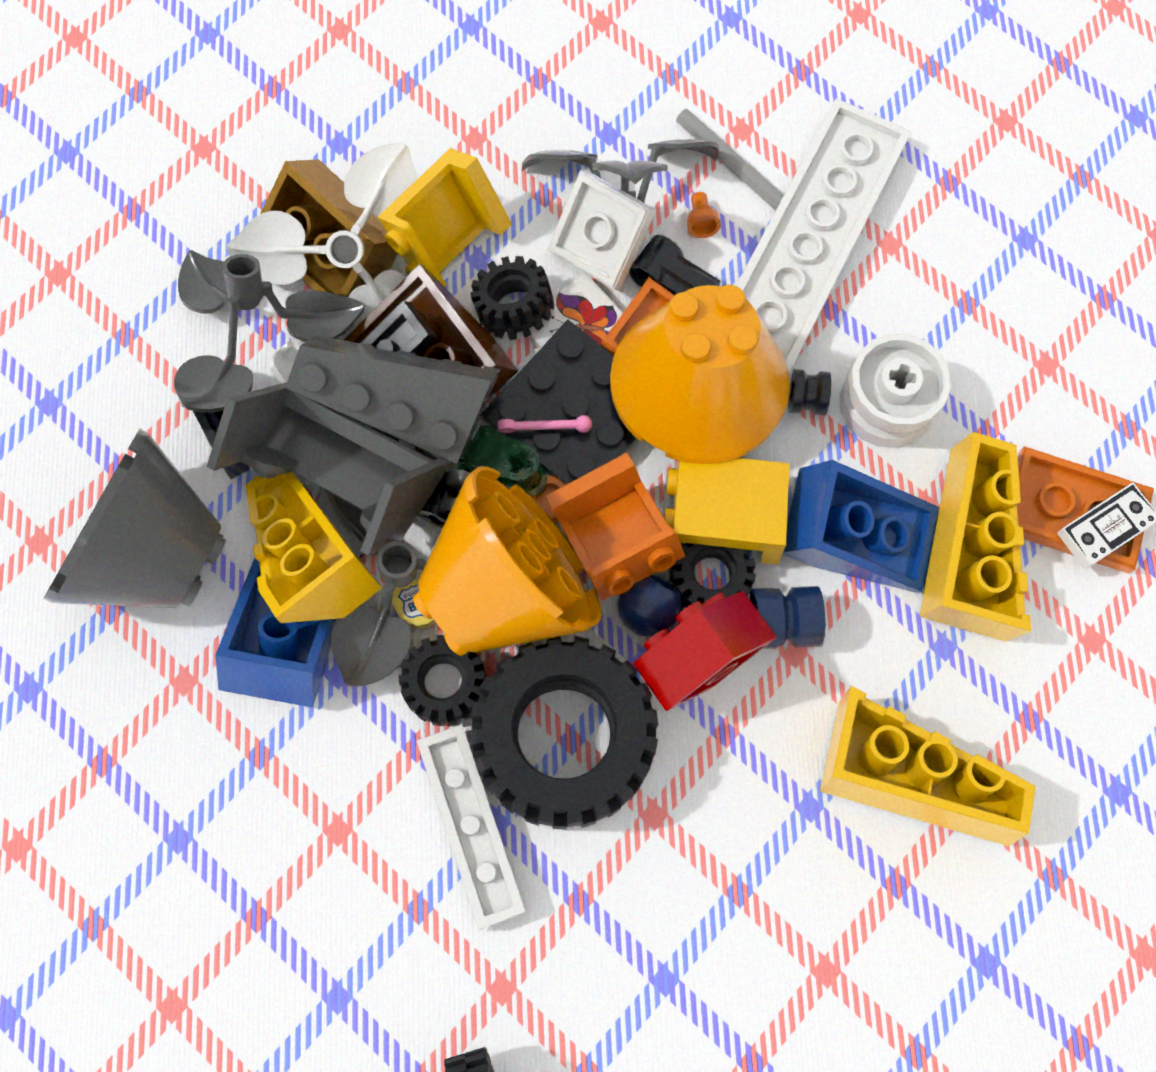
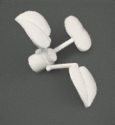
[226,143,418,329]

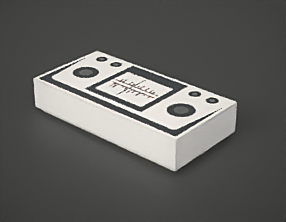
[1057,483,1156,570]

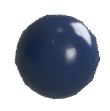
[617,574,682,637]

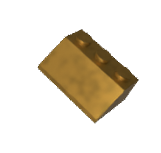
[260,159,398,297]

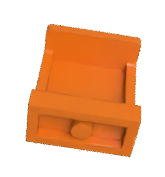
[545,453,685,601]

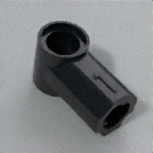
[629,235,721,295]

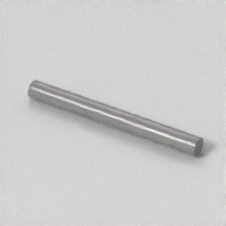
[676,108,784,211]

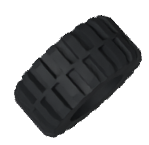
[470,636,659,830]

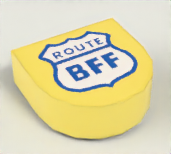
[392,579,436,630]

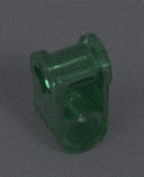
[457,425,548,497]

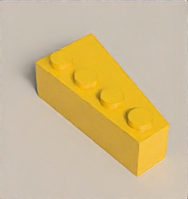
[919,432,1031,642]

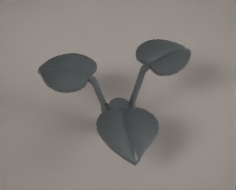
[522,139,719,203]
[174,250,365,413]
[317,488,426,687]

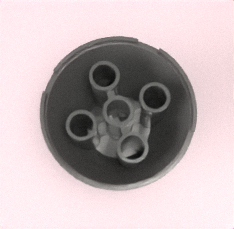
[43,428,226,608]

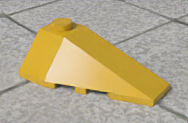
[246,471,382,623]

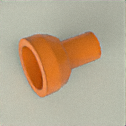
[686,192,721,238]

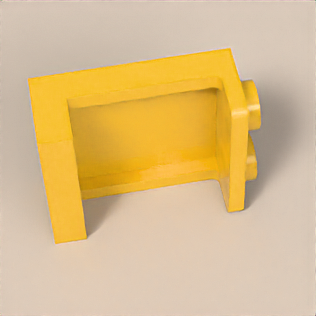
[378,148,512,287]
[664,458,790,565]

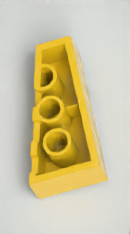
[820,686,1036,846]

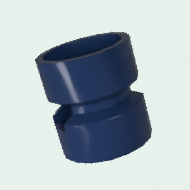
[749,586,826,649]

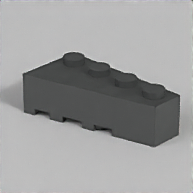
[285,335,501,464]

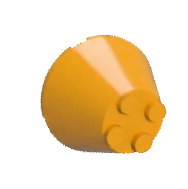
[610,285,790,464]
[413,466,602,656]

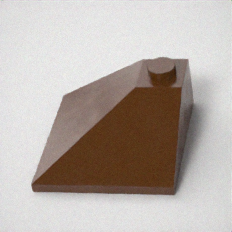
[344,264,519,399]

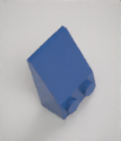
[783,460,939,593]
[215,557,336,708]

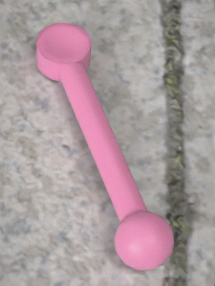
[497,415,592,433]

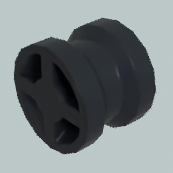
[788,369,832,416]

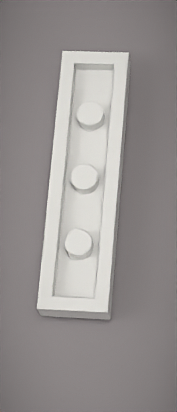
[416,724,526,930]

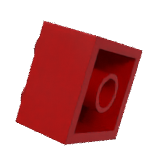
[633,591,777,712]

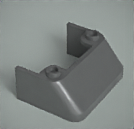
[206,382,449,556]

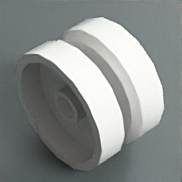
[839,334,951,448]

